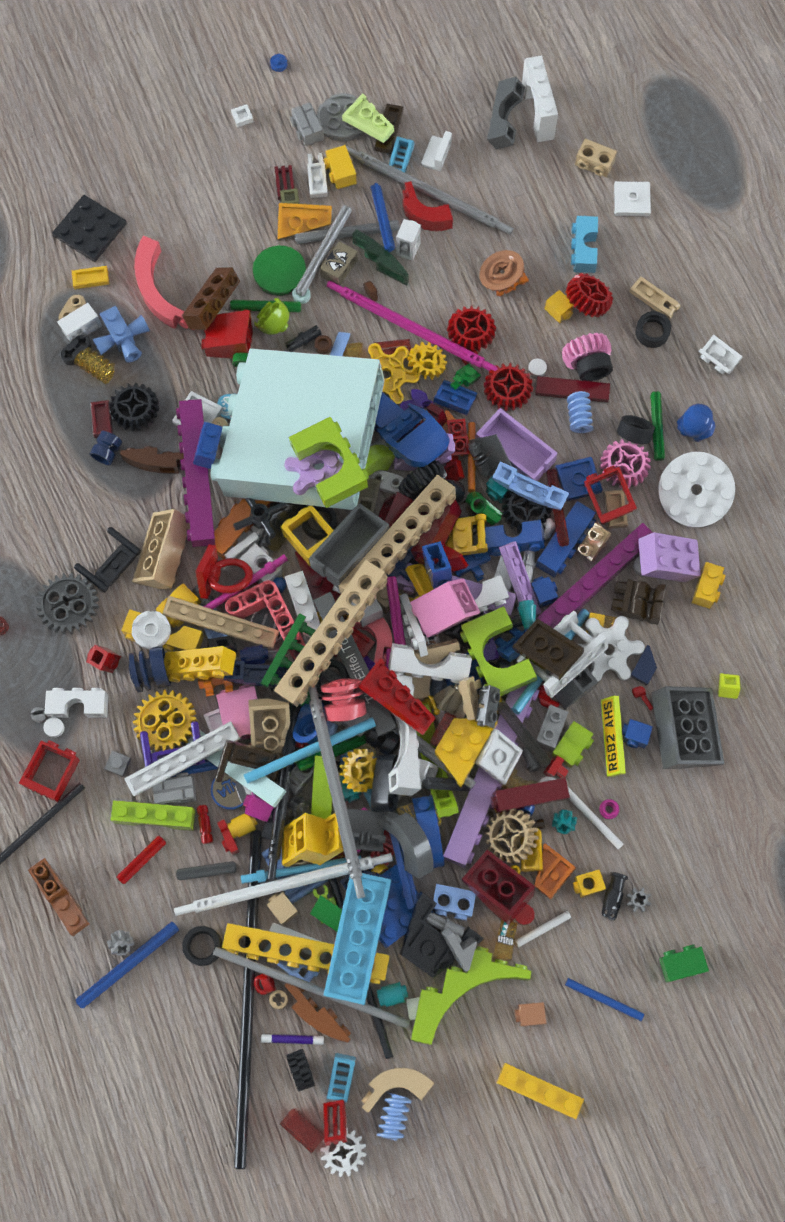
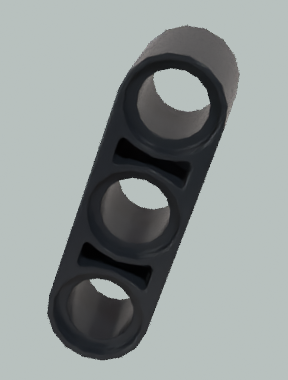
[370,754,398,812]

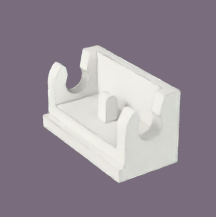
[57,303,102,342]

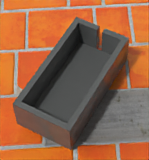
[309,503,389,588]

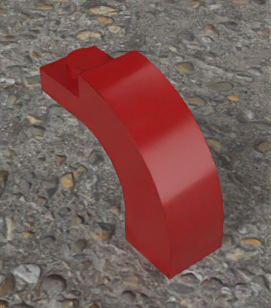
[402,181,453,231]

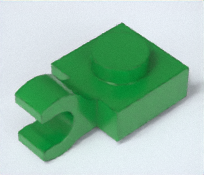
[450,363,481,390]

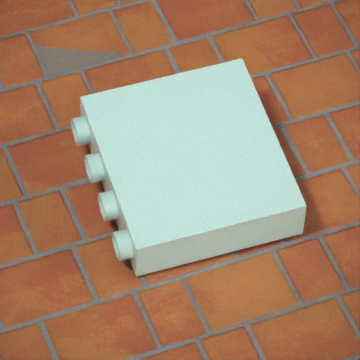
[211,349,385,510]

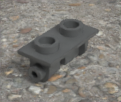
[475,685,500,728]

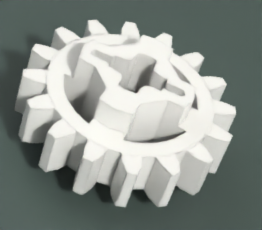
[320,1128,367,1177]

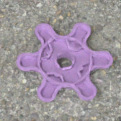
[284,450,343,495]

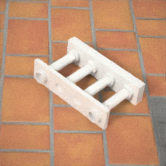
[517,611,608,698]

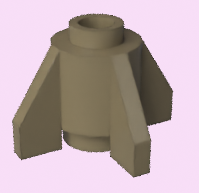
[434,684,467,719]

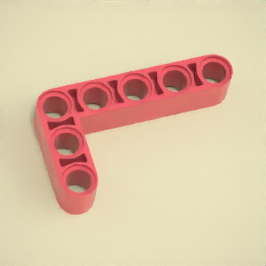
[225,580,310,665]

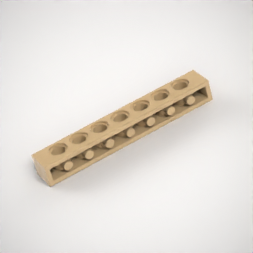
[339,475,456,605]
[274,560,388,707]

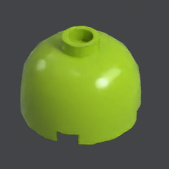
[254,298,290,335]

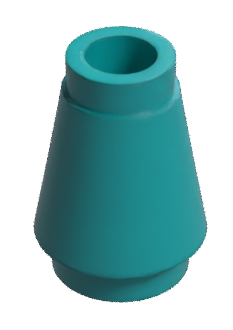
[517,600,536,630]

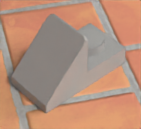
[441,928,477,972]

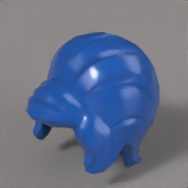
[677,404,715,442]

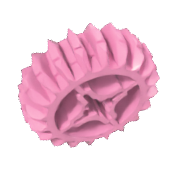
[562,333,612,369]
[600,439,651,489]

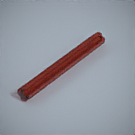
[546,468,569,547]

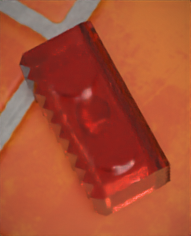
[280,1108,324,1153]

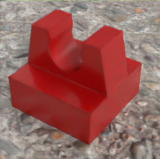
[543,756,569,778]

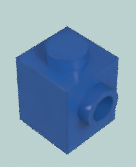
[531,576,558,608]
[622,719,653,749]

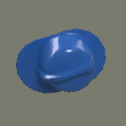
[293,700,325,745]

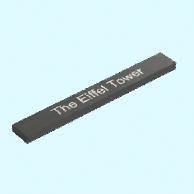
[313,592,397,737]

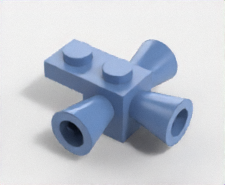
[93,306,150,362]

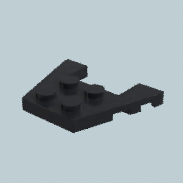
[400,892,484,978]

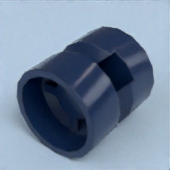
[89,431,123,466]

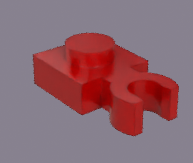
[217,819,240,855]

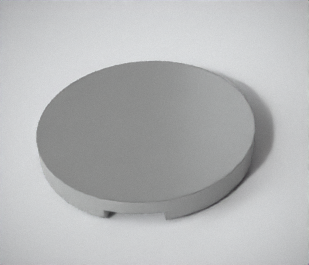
[317,93,363,141]

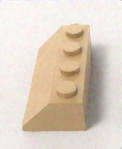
[132,509,190,589]

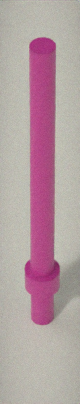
[203,554,288,609]

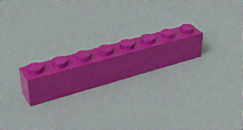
[176,399,215,547]
[536,523,653,628]

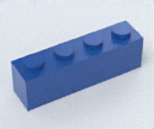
[536,501,597,578]

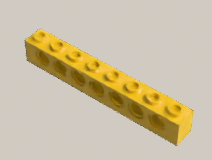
[222,923,390,984]

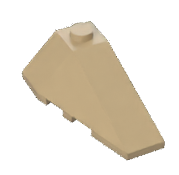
[248,698,290,778]

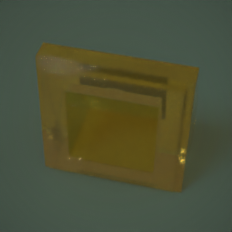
[343,342,363,358]

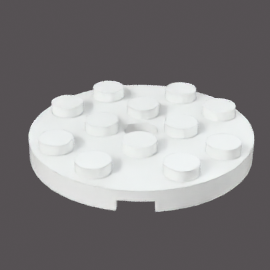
[658,452,735,528]

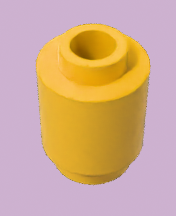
[227,813,258,838]

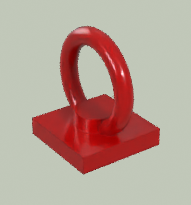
[196,544,253,599]

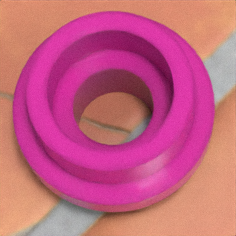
[599,799,619,819]

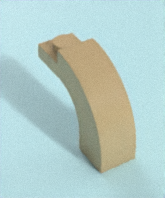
[362,1068,434,1113]

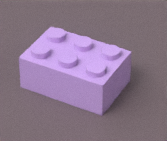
[638,532,701,582]

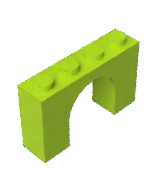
[289,416,369,508]
[459,606,537,697]

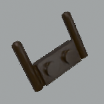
[215,740,284,783]

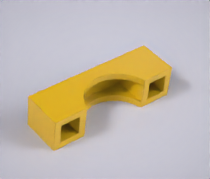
[121,609,204,652]
[496,1063,584,1119]

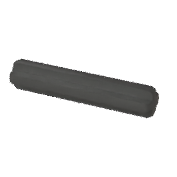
[176,861,236,880]

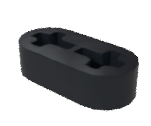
[61,335,92,365]

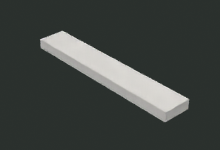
[124,721,240,797]

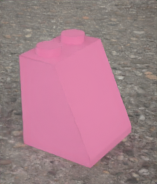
[410,578,481,638]

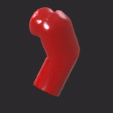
[537,685,560,708]

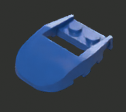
[377,403,450,467]

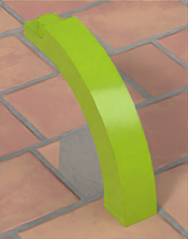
[416,703,459,818]

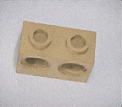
[575,139,617,177]

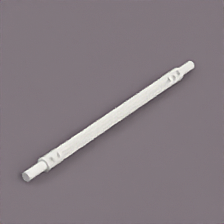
[174,853,393,916]

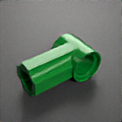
[466,491,503,526]

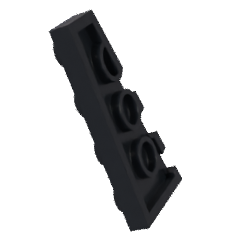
[258,502,308,552]

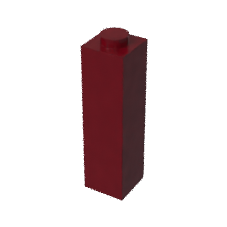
[410,499,462,564]
[490,778,570,813]

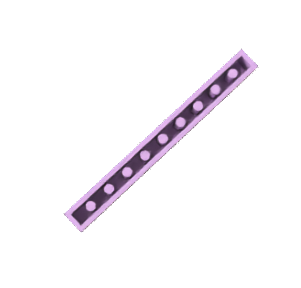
[443,685,540,868]

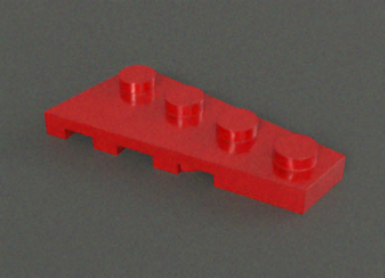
[358,658,435,735]

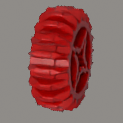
[565,273,613,318]
[447,305,496,352]
[483,362,533,411]

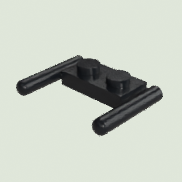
[74,527,142,592]

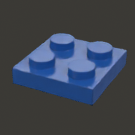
[555,456,603,502]

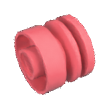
[320,678,367,722]

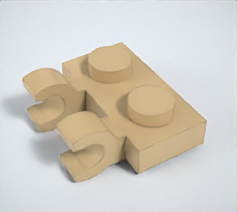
[459,676,484,720]

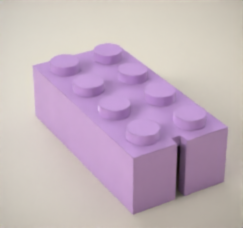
[475,408,558,481]

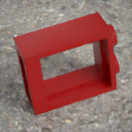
[584,466,637,525]
[19,740,80,802]

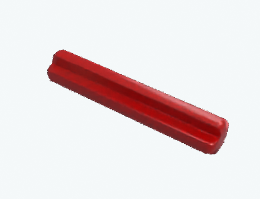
[117,836,166,884]

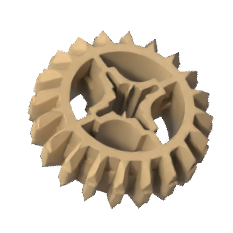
[484,809,539,863]

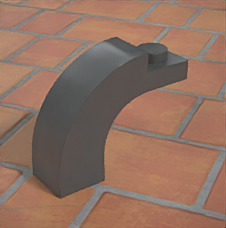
[378,812,433,878]

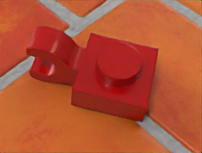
[444,456,465,481]

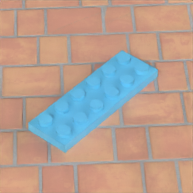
[323,873,391,1005]

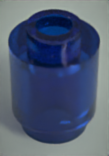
[240,644,269,665]

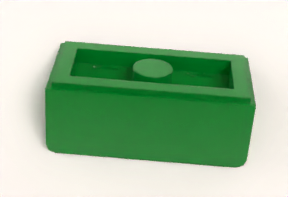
[310,895,342,932]

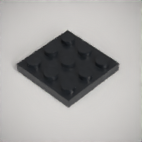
[52,195,127,262]

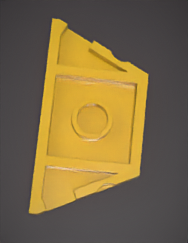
[435,718,498,787]

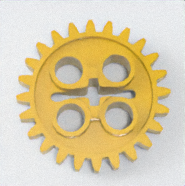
[133,690,197,752]

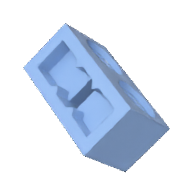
[433,884,476,921]

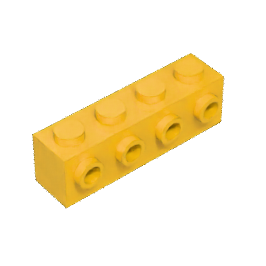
[164,646,236,683]

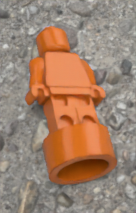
[496,271,529,297]

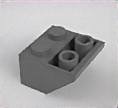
[543,667,598,710]

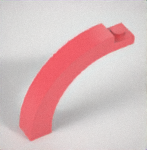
[135,235,189,329]

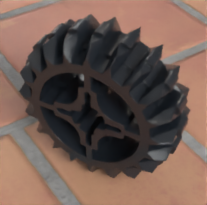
[109,382,159,431]
[398,460,447,500]
[501,492,552,533]

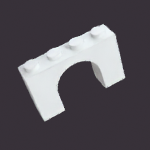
[522,56,558,142]

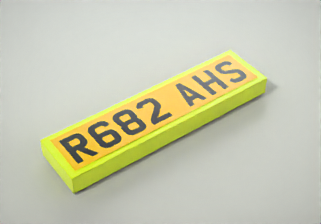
[601,696,626,777]

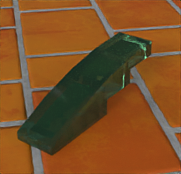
[352,229,409,286]

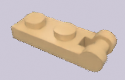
[629,277,681,320]

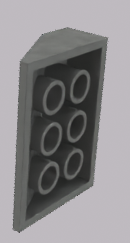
[651,686,724,769]

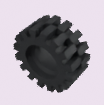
[286,1049,315,1092]

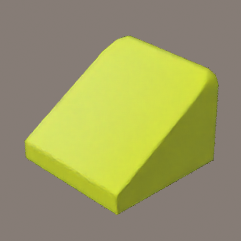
[718,673,741,699]

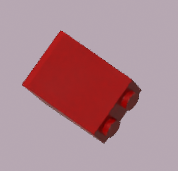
[202,310,253,359]

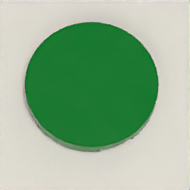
[253,245,306,296]

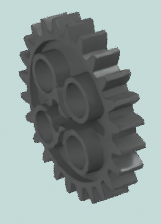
[36,573,99,634]

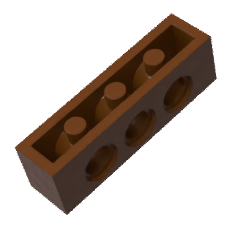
[182,267,240,330]

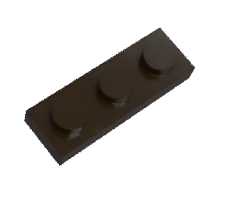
[375,103,404,154]

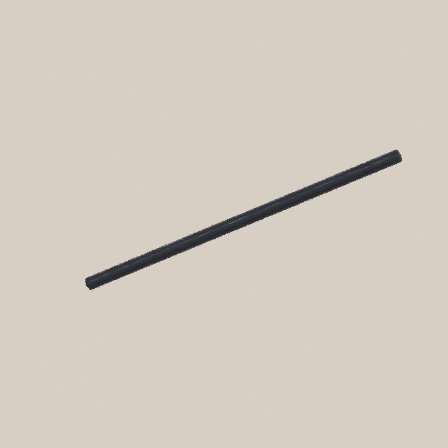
[234,830,262,1170]

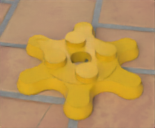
[368,343,420,404]

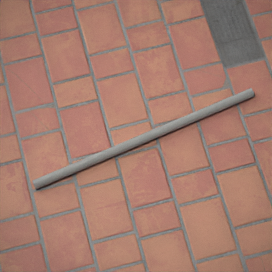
[213,947,410,1028]

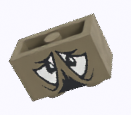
[320,241,358,285]

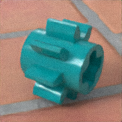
[552,809,577,834]

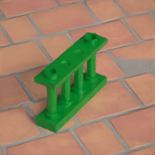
[261,613,320,706]

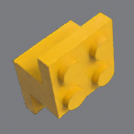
[282,813,344,867]

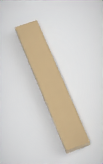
[162,596,279,650]

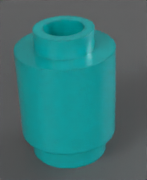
[377,982,409,1007]

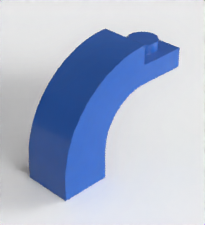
[412,795,444,868]

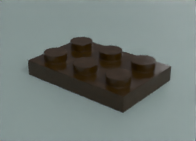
[513,618,584,680]

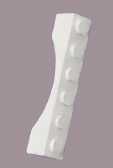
[388,674,422,796]

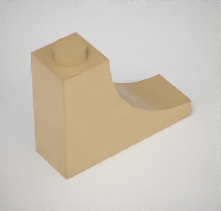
[404,639,460,701]

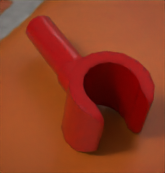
[632,686,654,710]

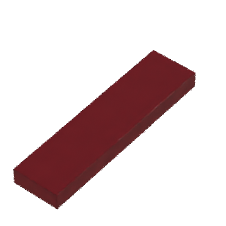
[535,376,610,402]

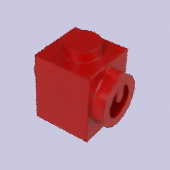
[86,644,121,673]

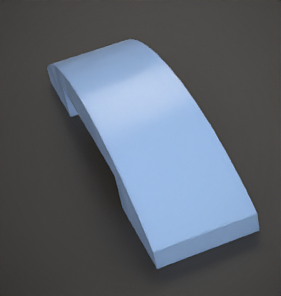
[492,461,569,510]

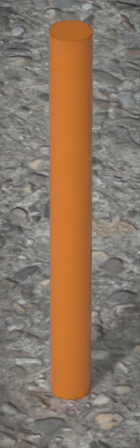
[468,422,475,492]

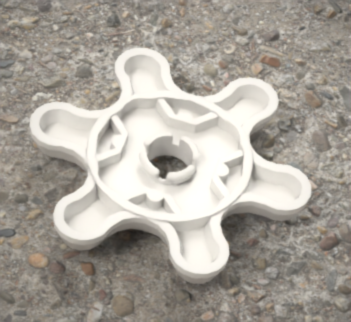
[578,616,645,681]

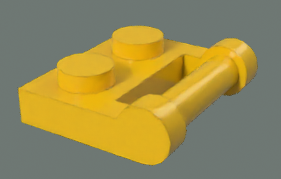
[453,514,488,555]

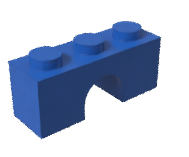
[485,520,545,557]

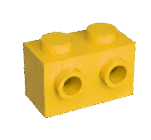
[324,145,357,189]
[691,562,726,609]

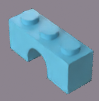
[571,216,598,273]

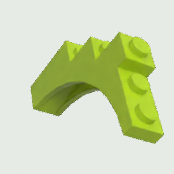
[411,946,532,1045]

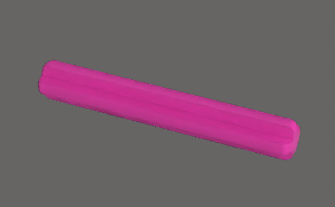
[386,576,406,645]

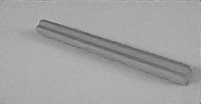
[295,205,351,296]
[295,220,400,244]

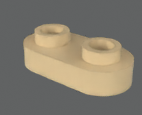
[59,295,86,320]

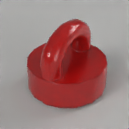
[254,974,276,995]

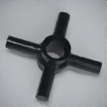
[233,498,287,539]

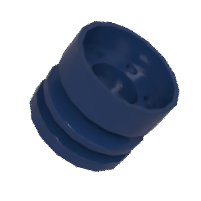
[129,646,171,693]

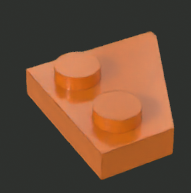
[535,843,576,900]

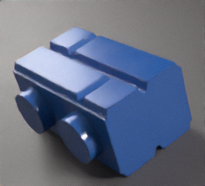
[193,422,223,469]

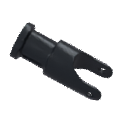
[602,872,628,921]

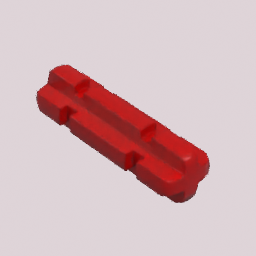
[197,805,213,844]

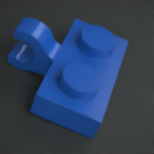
[454,552,491,582]

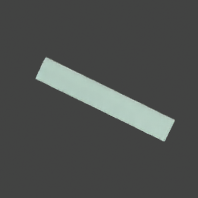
[186,730,287,808]

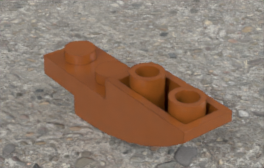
[28,858,89,936]
[285,983,351,1043]

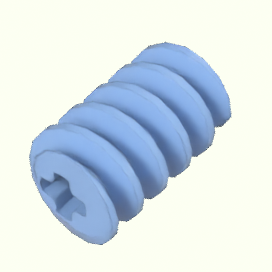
[567,391,594,433]
[377,1092,412,1141]

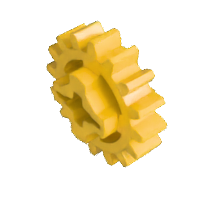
[407,342,447,380]
[339,749,377,792]

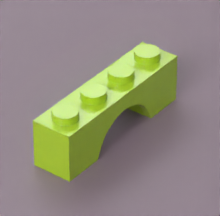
[110,800,196,831]

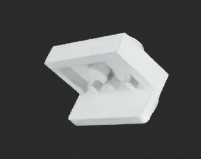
[699,335,743,375]

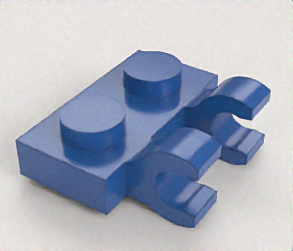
[494,628,527,662]

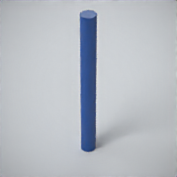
[565,978,644,1021]

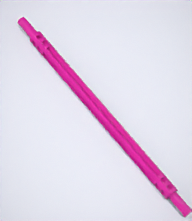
[326,280,498,371]

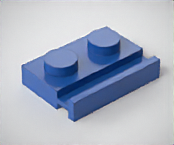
[433,380,477,415]

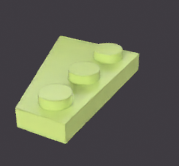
[342,94,394,143]

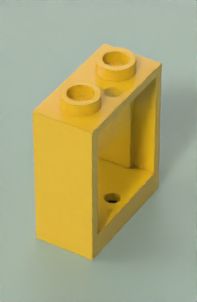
[281,506,334,566]

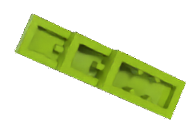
[311,756,336,819]

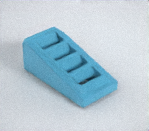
[389,137,415,172]
[327,1053,356,1102]

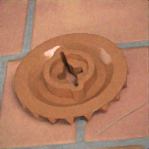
[479,250,525,292]

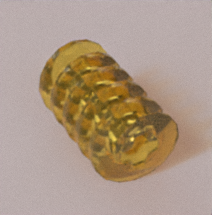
[74,347,115,384]

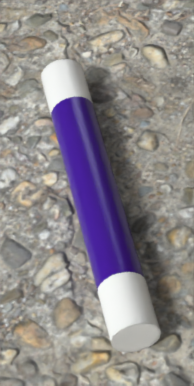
[261,1034,324,1045]

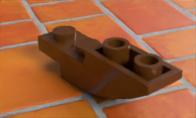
[120,446,184,474]

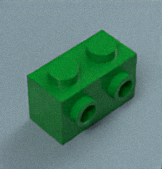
[659,944,709,983]

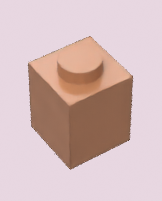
[514,1002,546,1027]

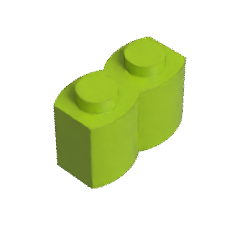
[551,721,594,768]

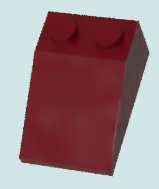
[462,850,536,925]

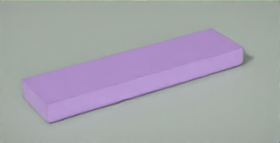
[499,541,541,615]

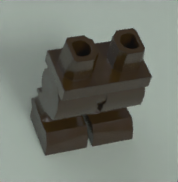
[611,579,666,625]

